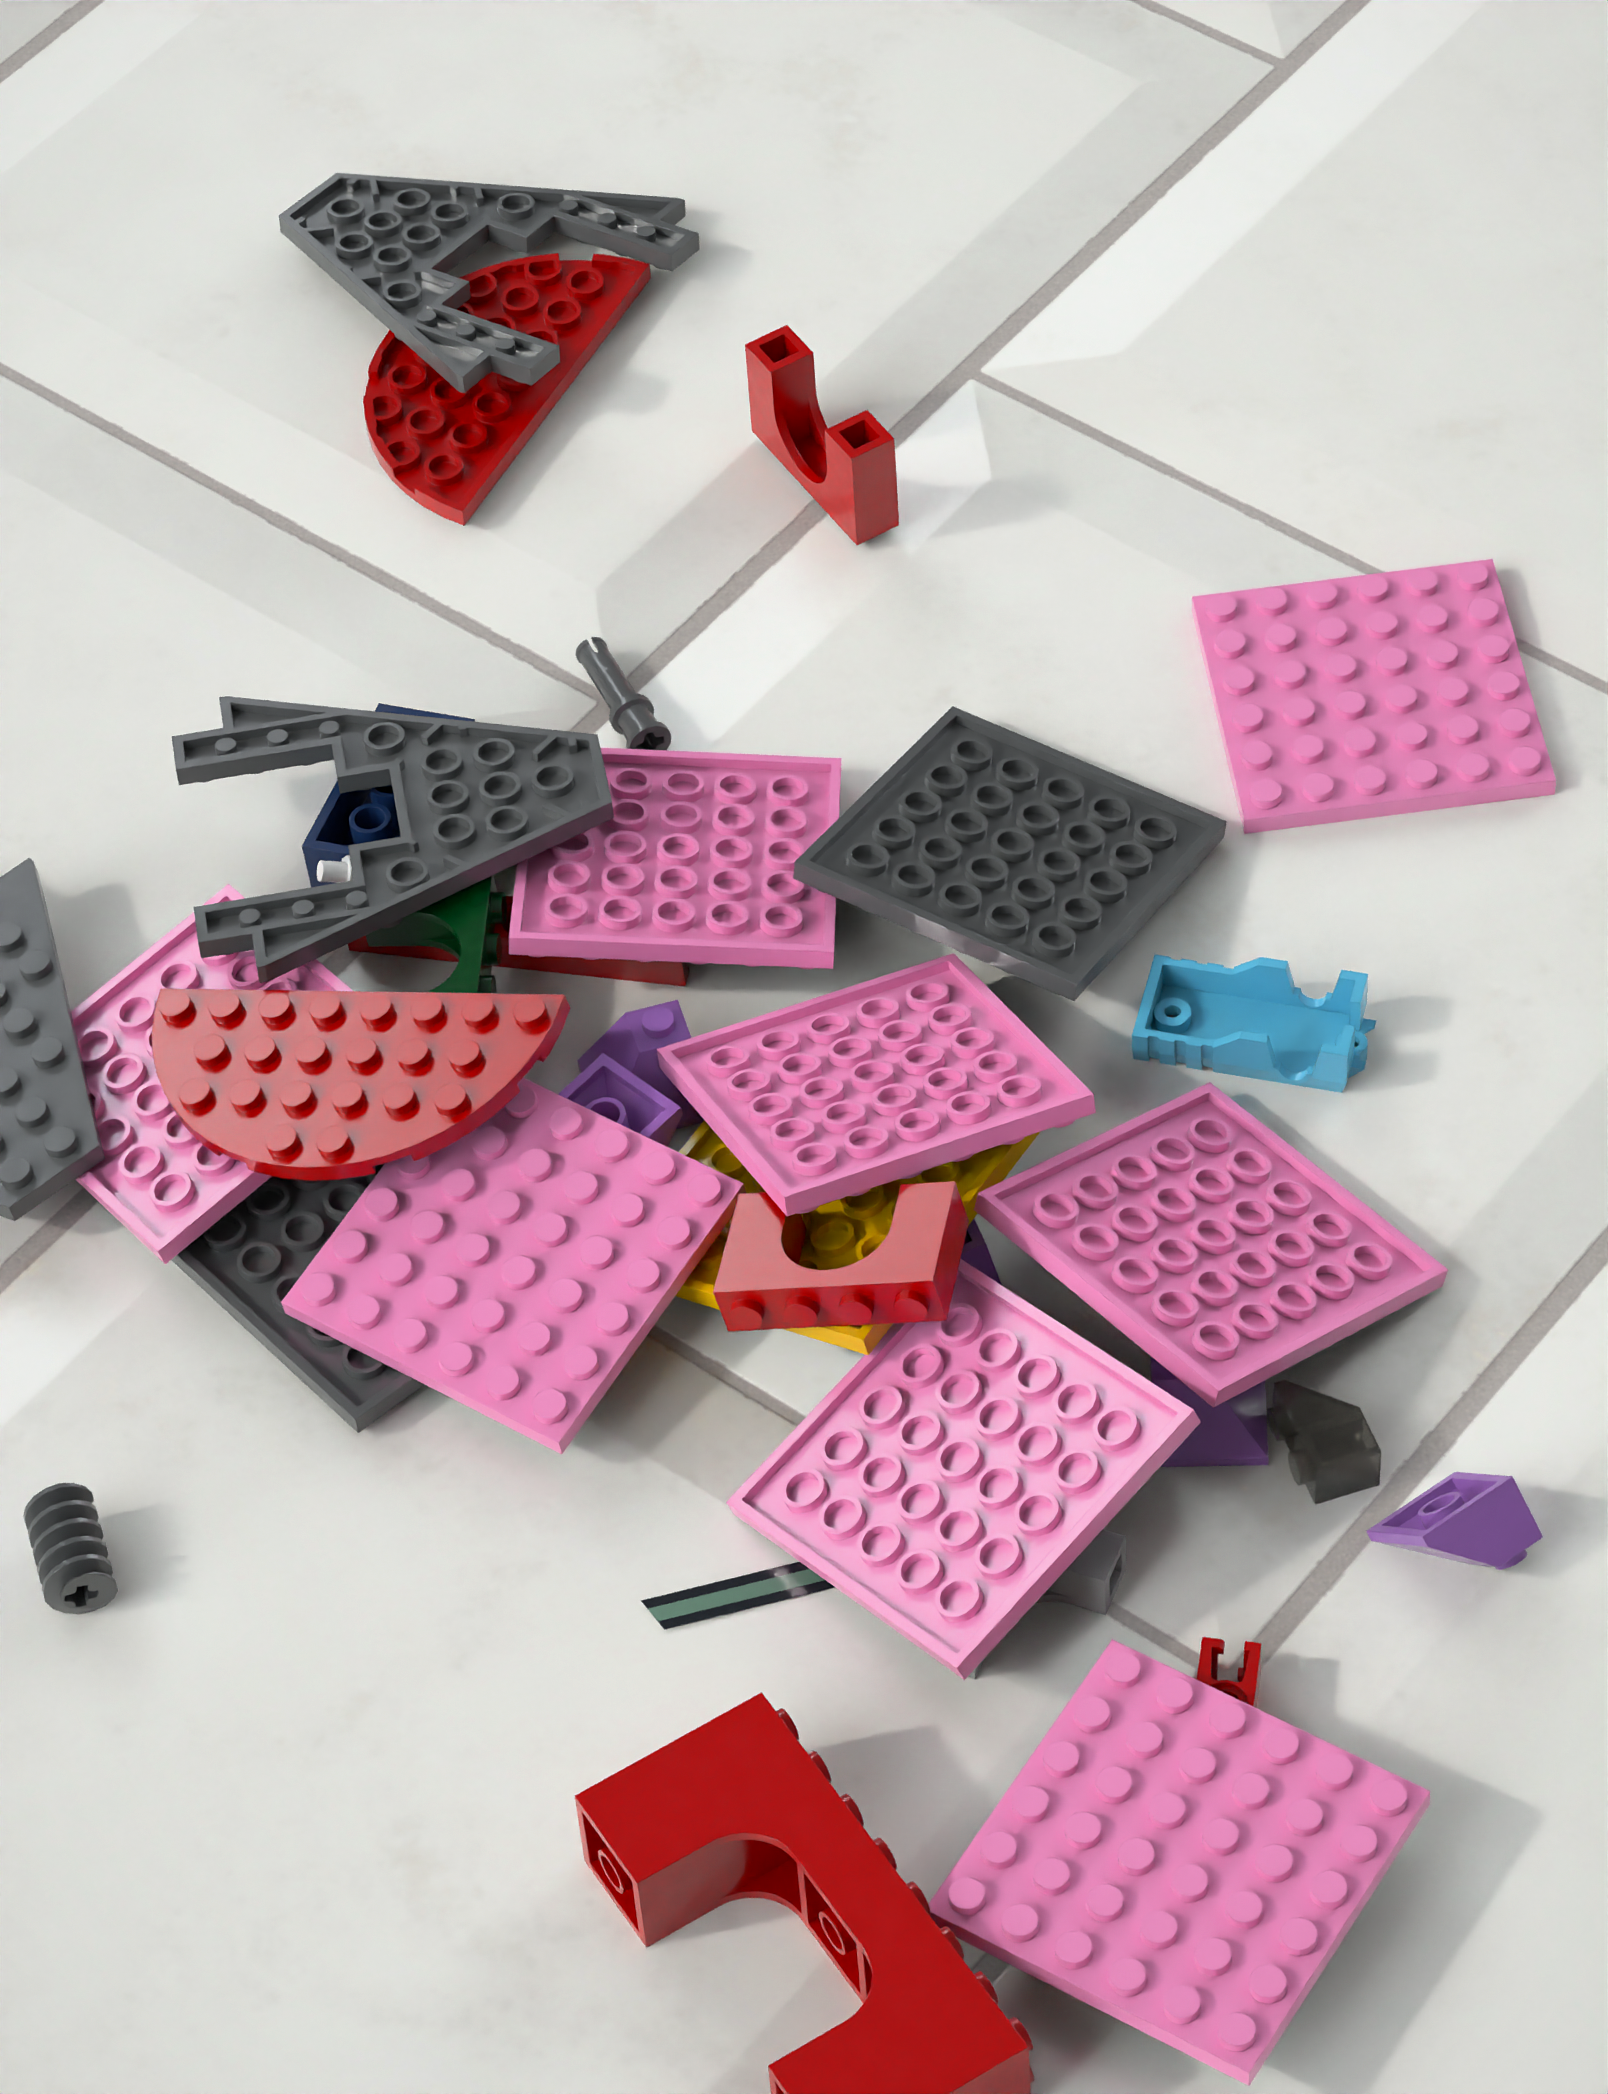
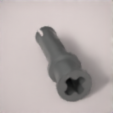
[575,637,672,750]

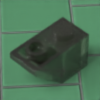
[1267,1380,1381,1505]

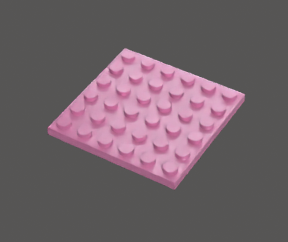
[1192,559,1556,834]
[509,748,841,969]
[71,884,353,1264]
[657,953,1096,1216]
[281,1078,746,1454]
[974,1082,1448,1408]
[726,1259,1201,1680]
[929,1639,1430,2086]

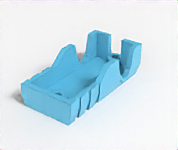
[1132,954,1376,1093]

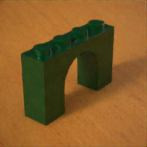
[366,875,507,993]

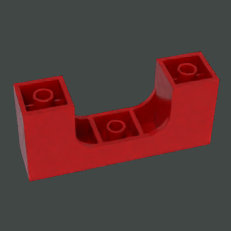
[575,1692,1034,2094]

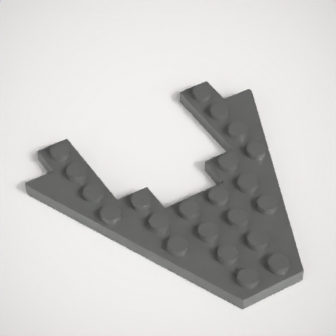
[279,173,700,393]
[171,696,614,983]
[0,857,105,1221]

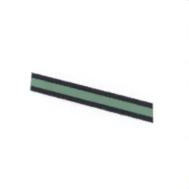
[641,1562,836,1630]

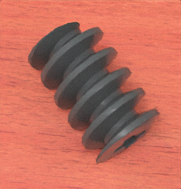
[23,1483,118,1614]

